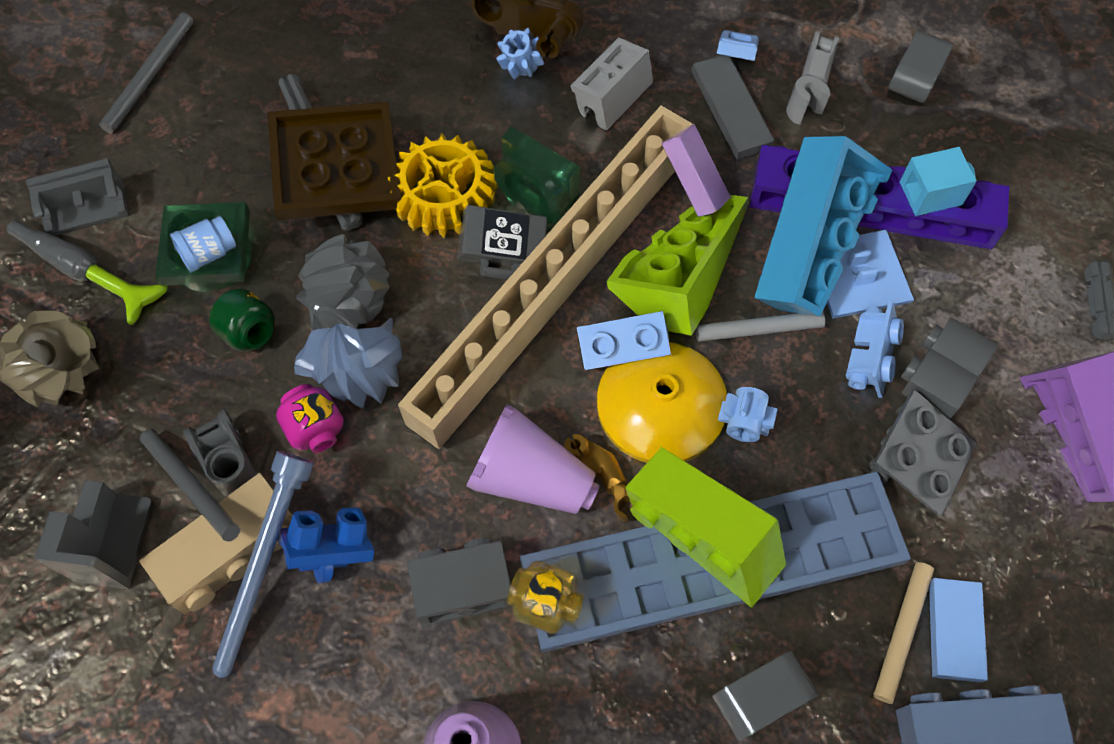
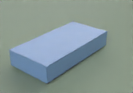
[929,578,988,683]

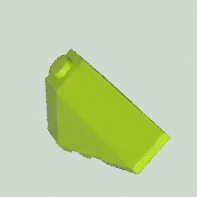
[607,195,749,336]

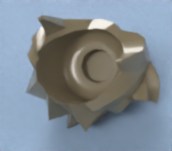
[0,311,99,407]

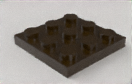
[267,102,401,220]

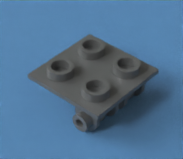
[869,390,977,516]

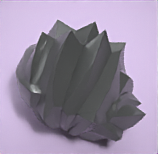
[295,234,390,330]

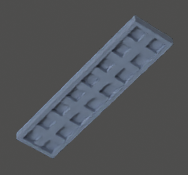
[520,471,911,653]

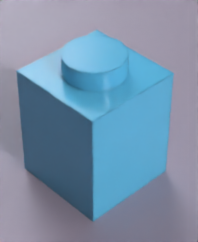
[900,147,977,216]

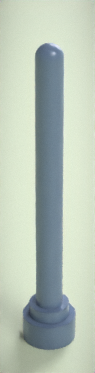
[212,451,314,678]

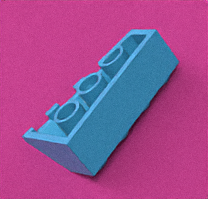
[754,136,893,317]

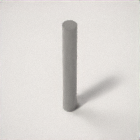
[696,312,825,342]

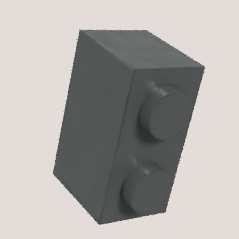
[407,538,515,627]

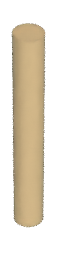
[873,562,934,704]

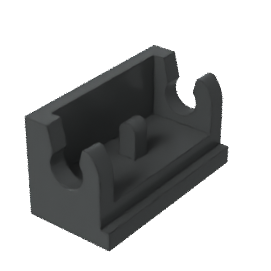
[26,158,129,236]

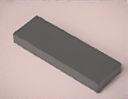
[692,55,775,160]

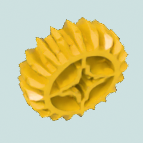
[388,133,497,238]

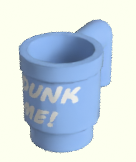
[170,216,236,273]

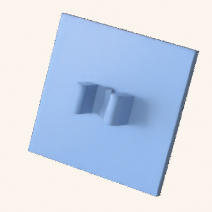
[827,230,914,319]

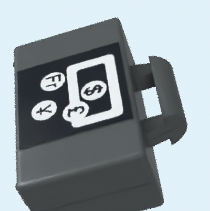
[457,205,547,280]

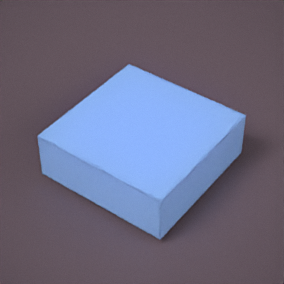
[717,30,759,61]

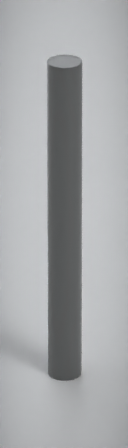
[99,13,194,134]
[140,429,240,542]

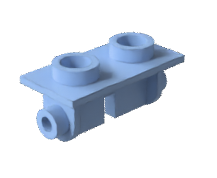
[846,301,904,398]
[577,311,671,370]

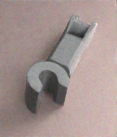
[786,31,839,125]

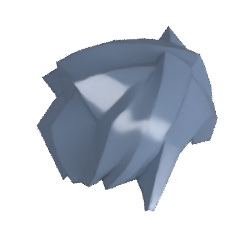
[294,317,403,409]

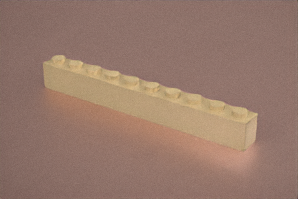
[398,105,693,450]

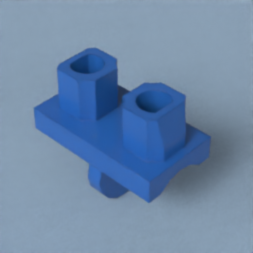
[277,507,375,583]

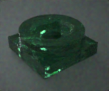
[494,126,580,224]
[155,202,252,292]

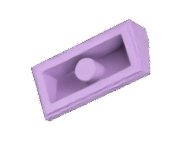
[662,124,730,217]

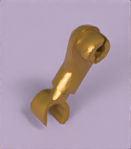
[564,434,630,522]

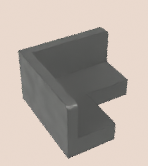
[34,480,154,589]

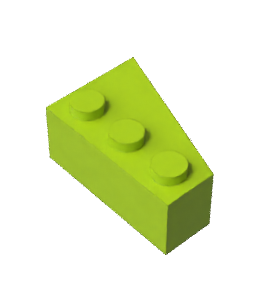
[625,447,786,608]

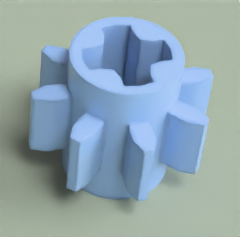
[497,28,544,79]
[718,387,778,442]

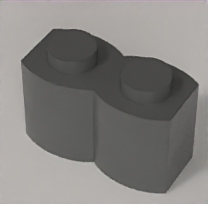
[901,317,998,419]

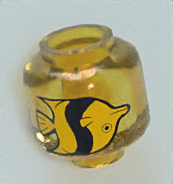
[507,561,584,634]

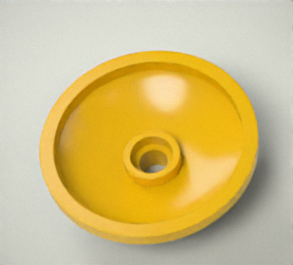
[597,342,727,463]

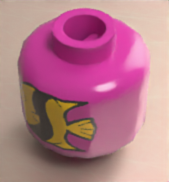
[276,384,344,453]

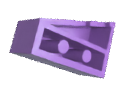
[1019,352,1114,502]

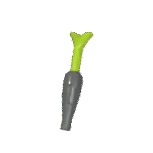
[7,220,168,325]

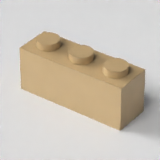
[139,473,293,615]

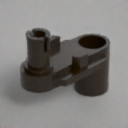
[471,0,583,59]

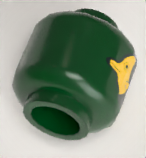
[209,289,275,352]

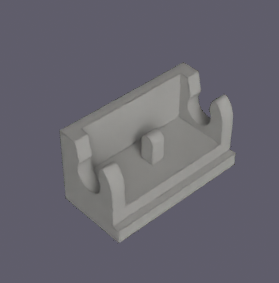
[571,37,653,130]

